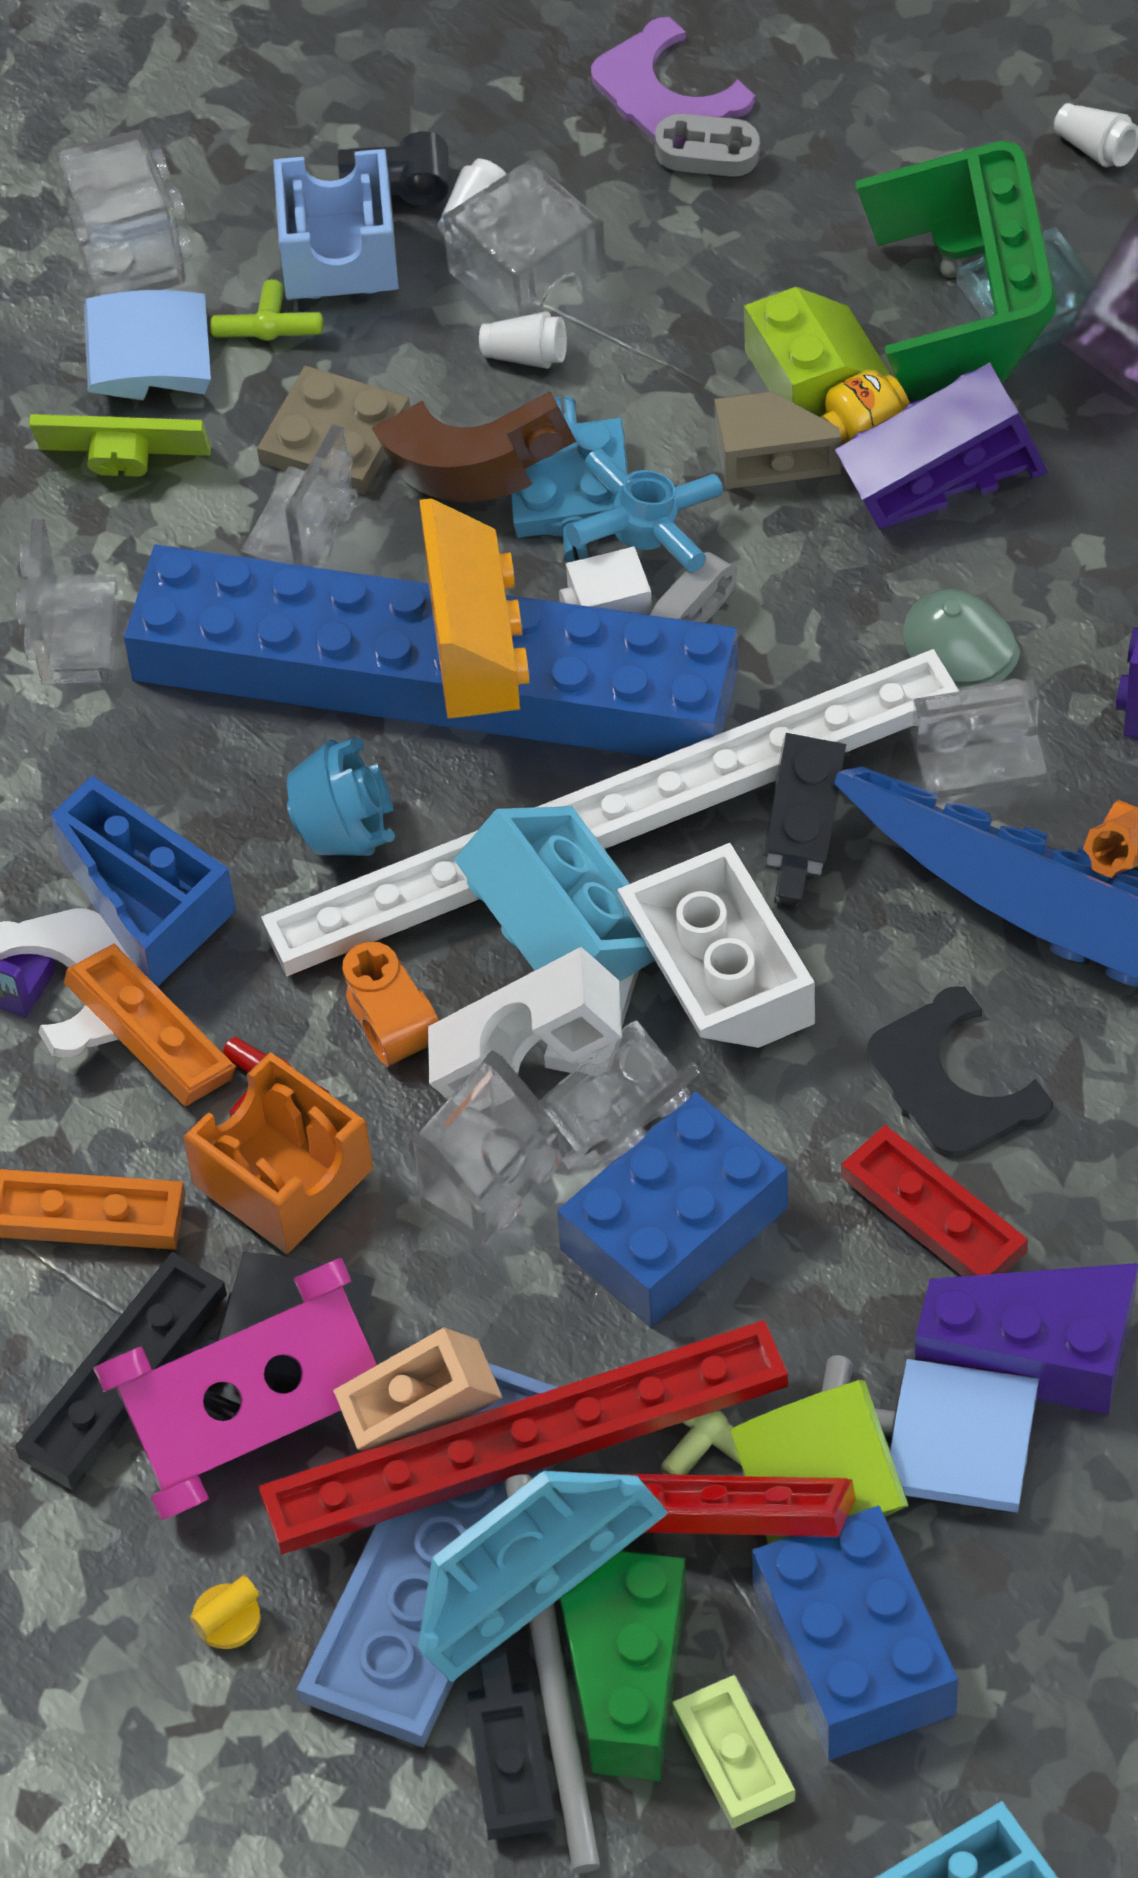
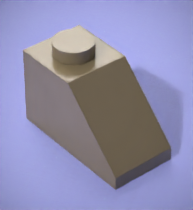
[714,391,841,489]

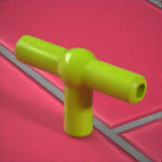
[210,279,324,341]

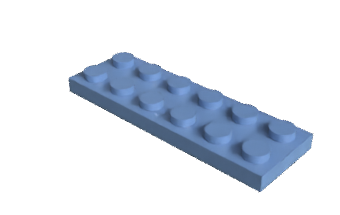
[296,1363,558,1748]

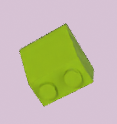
[744,287,891,417]

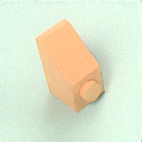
[333,1327,503,1451]

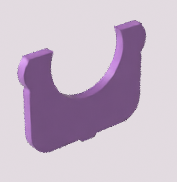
[591,17,755,148]

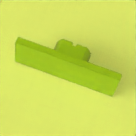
[29,414,211,477]

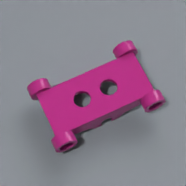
[93,1257,377,1521]

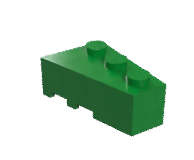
[558,1551,687,1781]

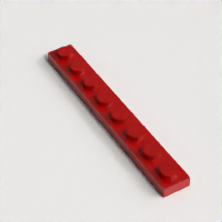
[258,1320,788,1555]

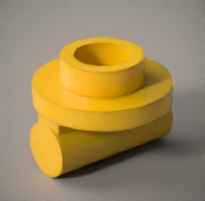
[189,1575,261,1649]

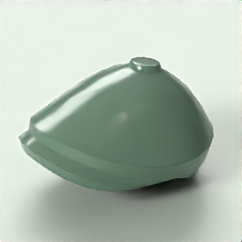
[903,588,1020,692]

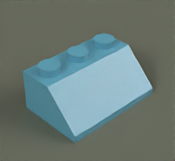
[454,806,655,982]

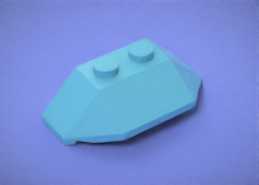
[418,1471,668,1682]

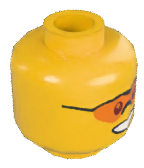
[820,370,910,445]

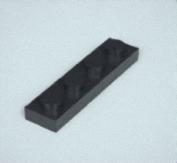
[15,1252,227,1490]

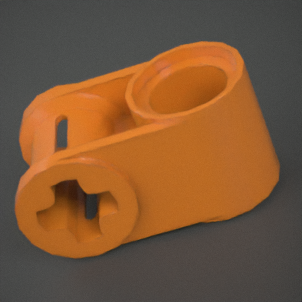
[342,942,439,1067]

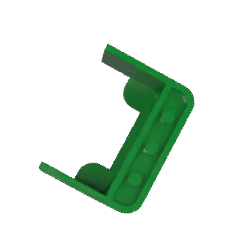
[855,141,1057,404]

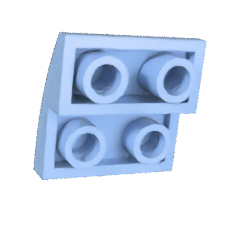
[84,290,211,400]
[890,1359,1039,1513]

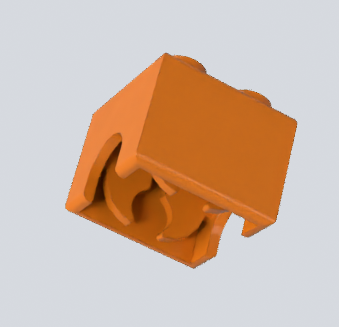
[183,1052,373,1255]

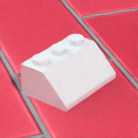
[617,843,815,1048]

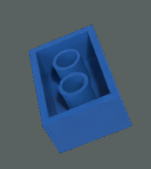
[557,1091,788,1328]
[752,1505,958,1761]

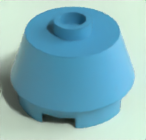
[287,737,395,856]

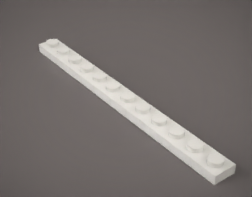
[261,649,960,977]

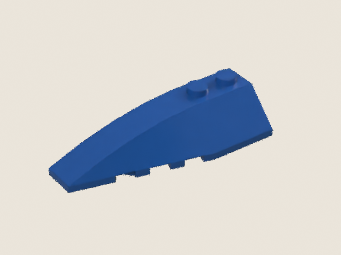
[834,767,1138,986]

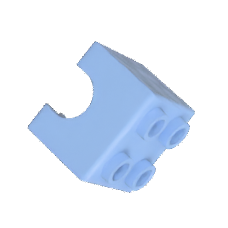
[273,149,399,300]

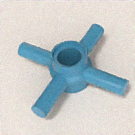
[566,449,723,573]

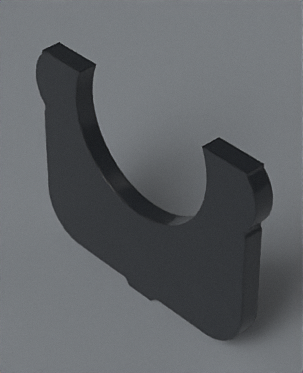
[867,986,1053,1158]

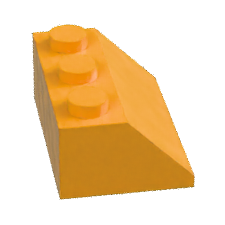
[419,498,530,719]

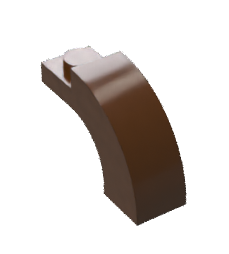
[372,391,576,502]

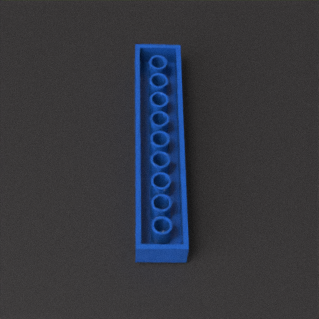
[124,544,738,758]

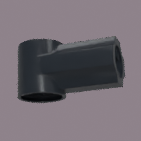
[338,131,449,207]

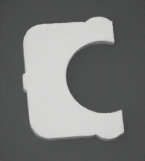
[0,908,132,1058]

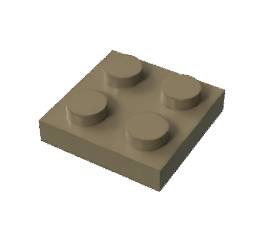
[257,366,410,495]

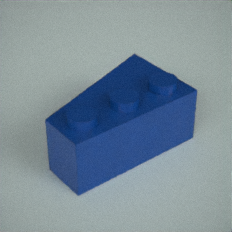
[50,775,236,987]

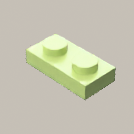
[672,1675,795,1829]

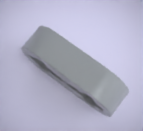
[654,113,760,177]
[650,552,737,623]

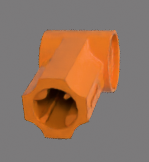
[1083,800,1138,878]

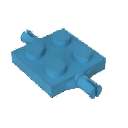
[512,396,628,563]

